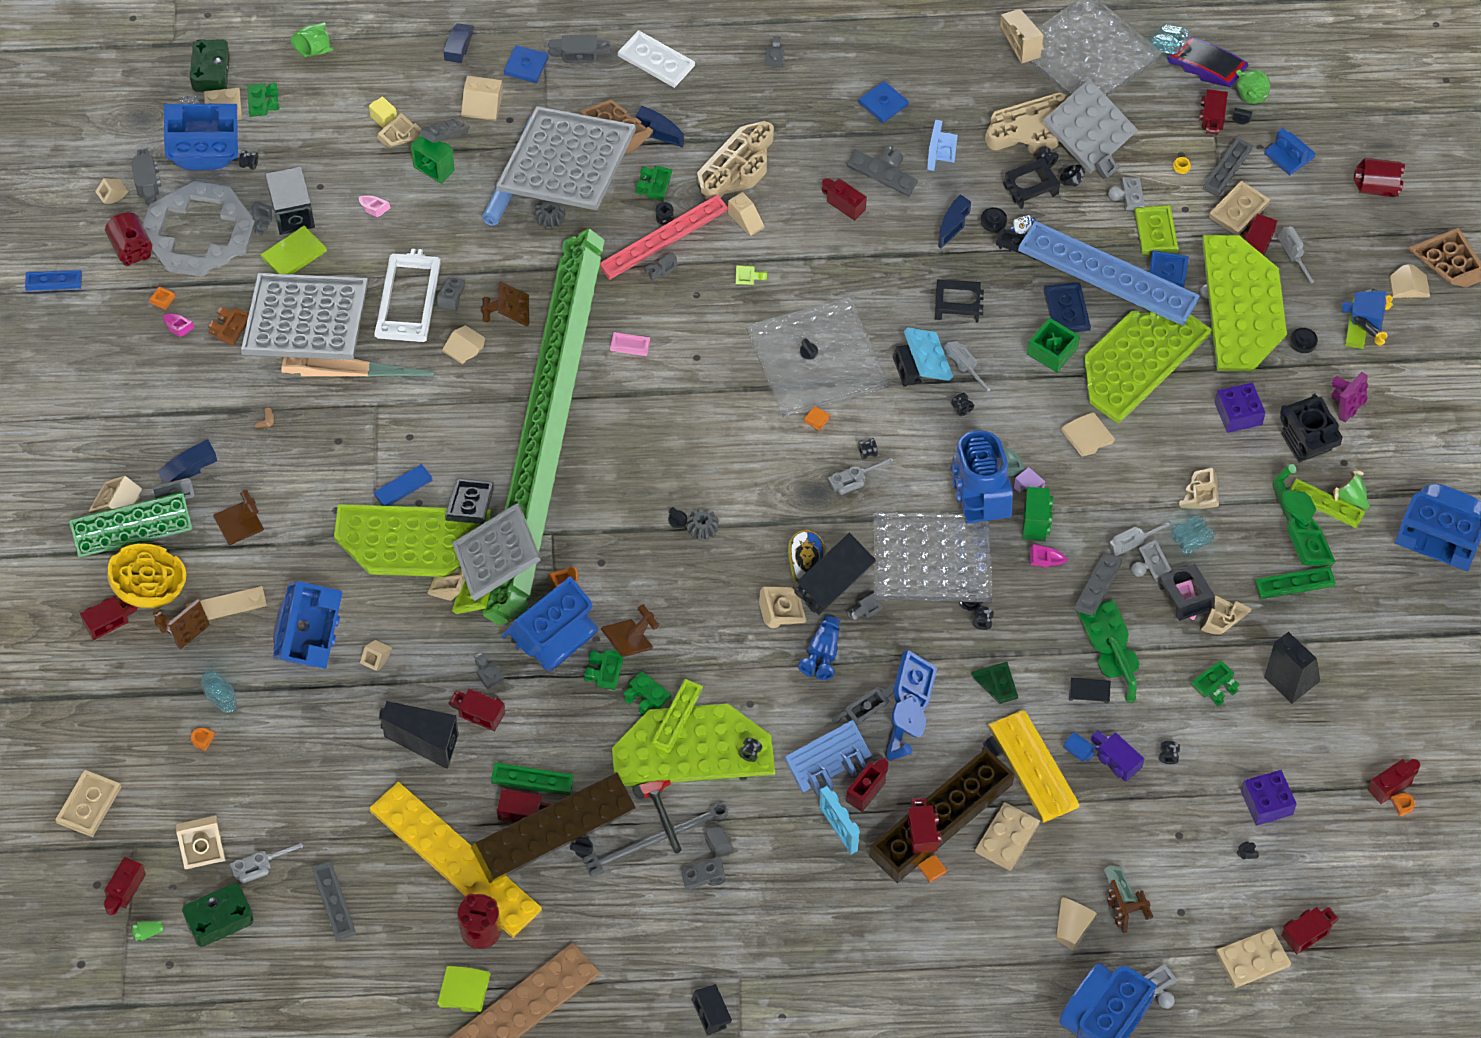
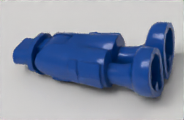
[798,616,840,680]

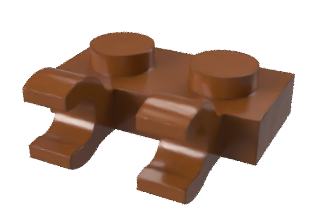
[208,307,249,346]

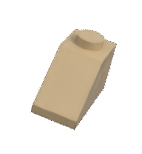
[728,192,764,237]

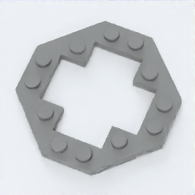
[143,181,256,277]

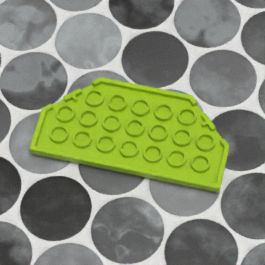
[1202,235,1287,371]
[1084,311,1212,424]
[334,504,491,577]
[612,704,775,786]

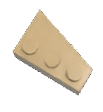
[1000,9,1043,64]

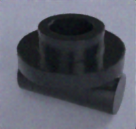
[1233,108,1253,124]
[799,338,818,360]
[668,507,687,528]
[982,736,1003,757]
[570,837,593,858]
[1237,841,1259,859]

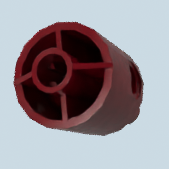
[1353,157,1405,198]
[105,212,153,266]
[458,894,501,949]

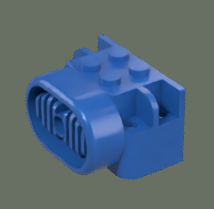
[164,103,238,170]
[950,430,1013,524]
[1395,484,1481,572]
[501,576,599,672]
[273,581,343,669]
[1059,963,1157,1038]

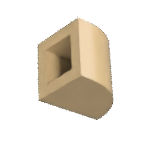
[95,178,129,204]
[360,640,392,671]

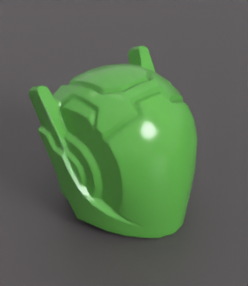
[291,22,334,57]
[1236,69,1271,104]

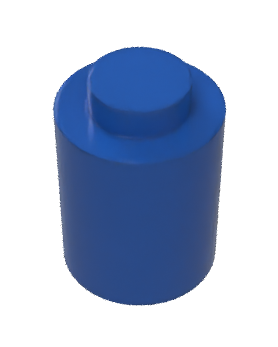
[1063,732,1095,762]

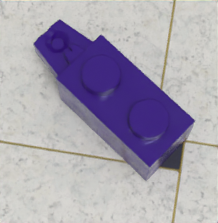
[1091,730,1145,782]

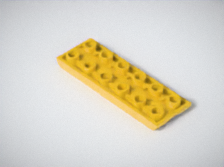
[988,710,1079,823]

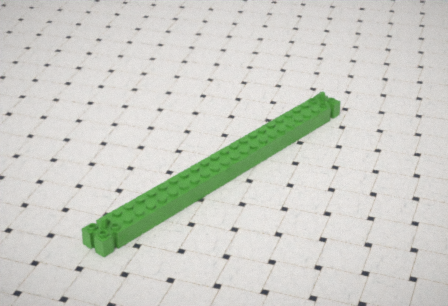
[482,229,604,625]

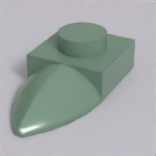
[1004,448,1025,477]

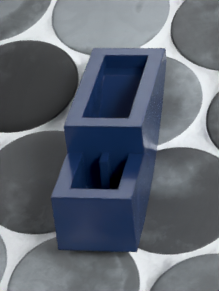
[444,23,474,63]
[636,105,684,148]
[938,194,971,249]
[158,439,217,483]

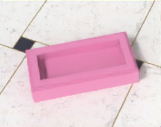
[610,332,650,356]

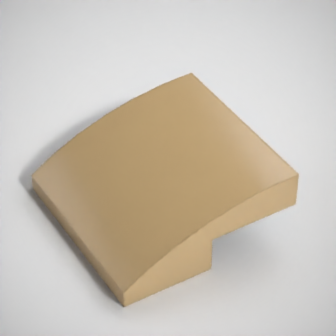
[1061,412,1115,457]

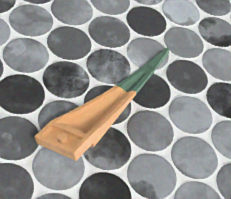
[281,357,434,376]

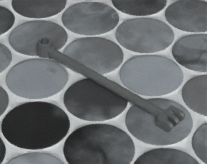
[582,802,728,877]

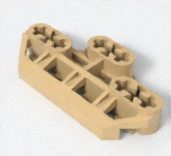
[985,92,1068,154]
[697,121,774,200]

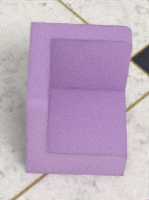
[1014,467,1045,493]

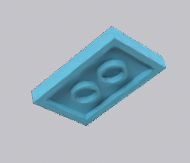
[904,327,953,381]
[819,786,860,855]

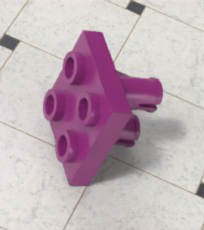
[1331,372,1368,423]

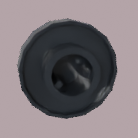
[1059,164,1085,186]
[981,207,1007,232]
[1290,328,1318,353]

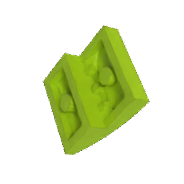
[437,966,490,1012]

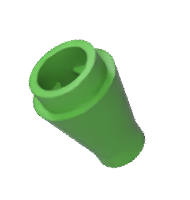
[131,920,163,942]

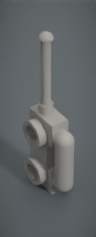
[1278,226,1314,284]
[944,341,990,392]
[828,458,893,495]
[1110,521,1173,556]
[230,843,303,883]

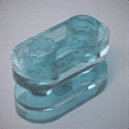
[1150,25,1190,54]
[1171,516,1216,554]
[201,671,237,712]

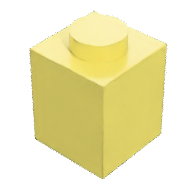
[369,96,397,128]

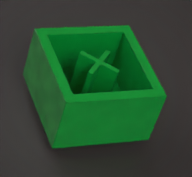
[411,135,455,184]
[1027,318,1080,373]
[1022,487,1054,541]

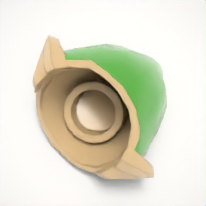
[1333,471,1370,510]

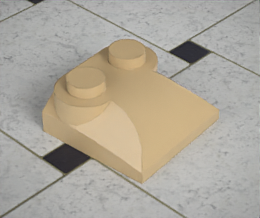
[759,587,806,628]

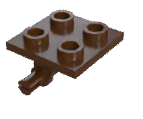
[481,281,529,326]
[213,490,264,545]
[153,599,210,649]
[601,604,659,657]
[1107,880,1154,933]

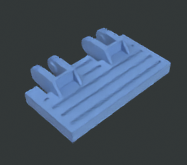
[783,720,871,795]

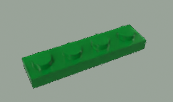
[1255,567,1336,599]
[491,762,574,796]

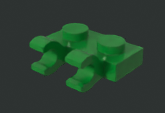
[247,83,280,117]
[635,165,673,201]
[584,649,624,691]
[1191,660,1240,706]
[624,671,671,715]

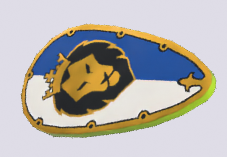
[788,530,825,583]

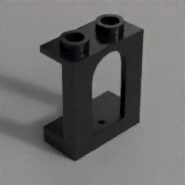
[1003,158,1060,209]
[934,279,984,323]
[1159,564,1215,621]

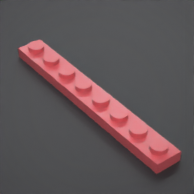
[599,194,728,280]

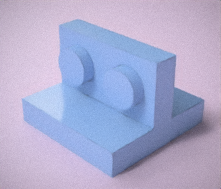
[927,120,958,171]

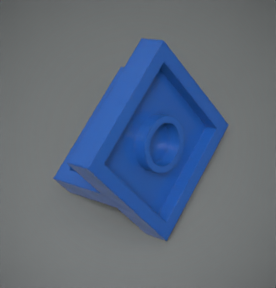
[1264,128,1316,176]

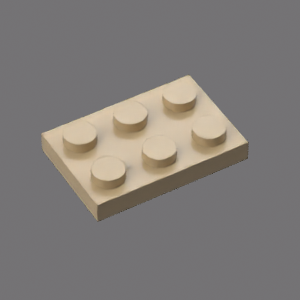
[1208,181,1270,235]
[55,770,121,837]
[975,802,1040,871]
[1216,928,1291,988]

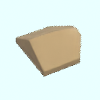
[1390,264,1430,298]
[442,325,485,364]
[428,568,465,601]

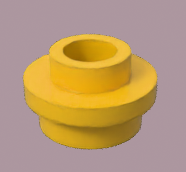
[1173,157,1191,174]

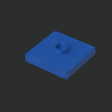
[504,45,549,83]
[859,81,909,123]
[1149,251,1189,288]

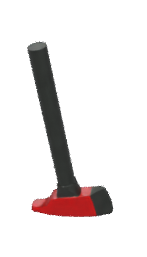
[633,780,682,853]

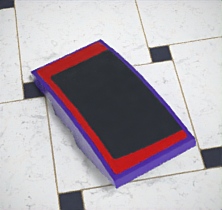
[1168,36,1249,87]

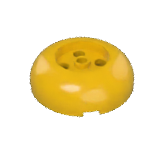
[107,544,186,608]

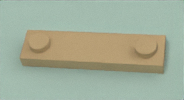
[186,586,267,620]

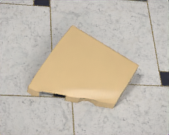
[376,113,421,147]
[1179,468,1219,509]
[1201,596,1251,635]
[1056,897,1097,951]

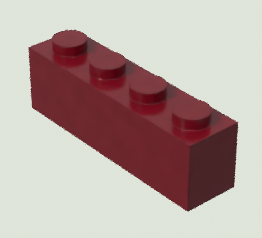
[1243,213,1278,256]

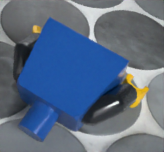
[1342,288,1393,346]

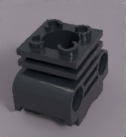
[1280,393,1343,463]

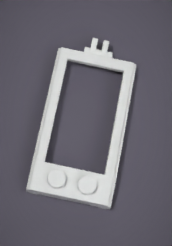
[375,249,441,342]

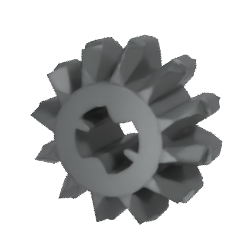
[535,201,565,230]
[687,508,719,541]

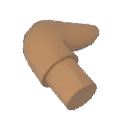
[254,408,274,428]

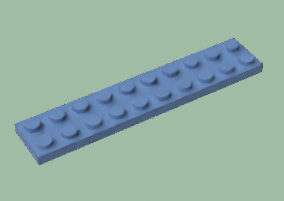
[1018,221,1200,326]

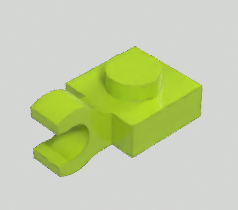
[735,265,767,285]

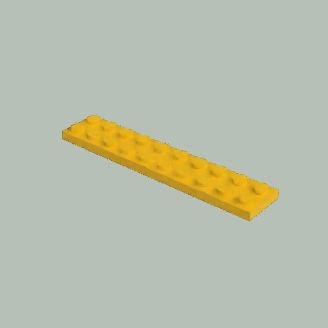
[369,782,542,938]

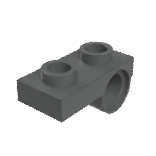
[437,277,465,311]
[681,857,726,890]

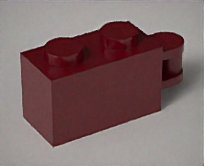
[1199,89,1228,135]
[822,178,867,221]
[80,596,137,641]
[448,689,505,732]
[846,758,889,812]
[1368,759,1421,804]
[497,789,552,823]
[907,797,942,853]
[104,857,146,915]
[1281,907,1339,955]

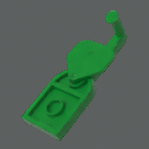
[1273,463,1336,566]
[1077,600,1140,703]

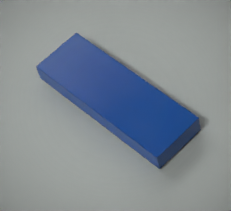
[25,270,82,291]
[374,464,433,506]

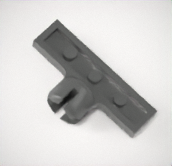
[847,146,918,197]

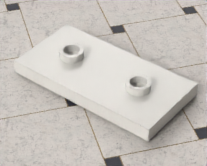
[618,30,695,88]

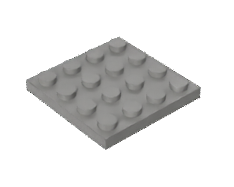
[1042,79,1138,174]
[453,504,541,601]

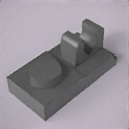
[153,478,195,499]

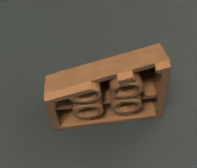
[580,99,653,154]
[1409,228,1481,287]

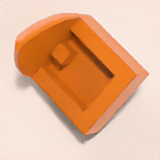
[548,567,578,590]

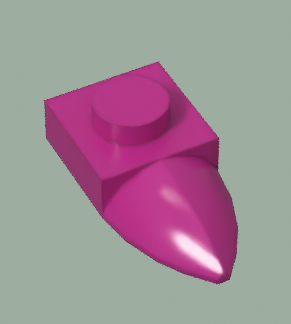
[163,314,194,337]
[1030,544,1068,568]

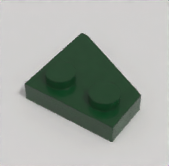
[971,662,1019,704]

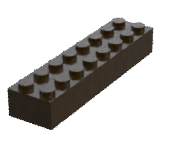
[869,748,1015,884]
[471,772,636,883]

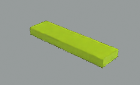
[1289,478,1366,529]
[651,679,703,753]

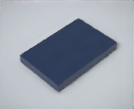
[1044,282,1091,333]

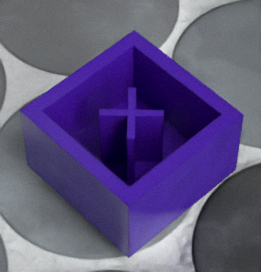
[1215,382,1266,433]
[1241,770,1297,826]

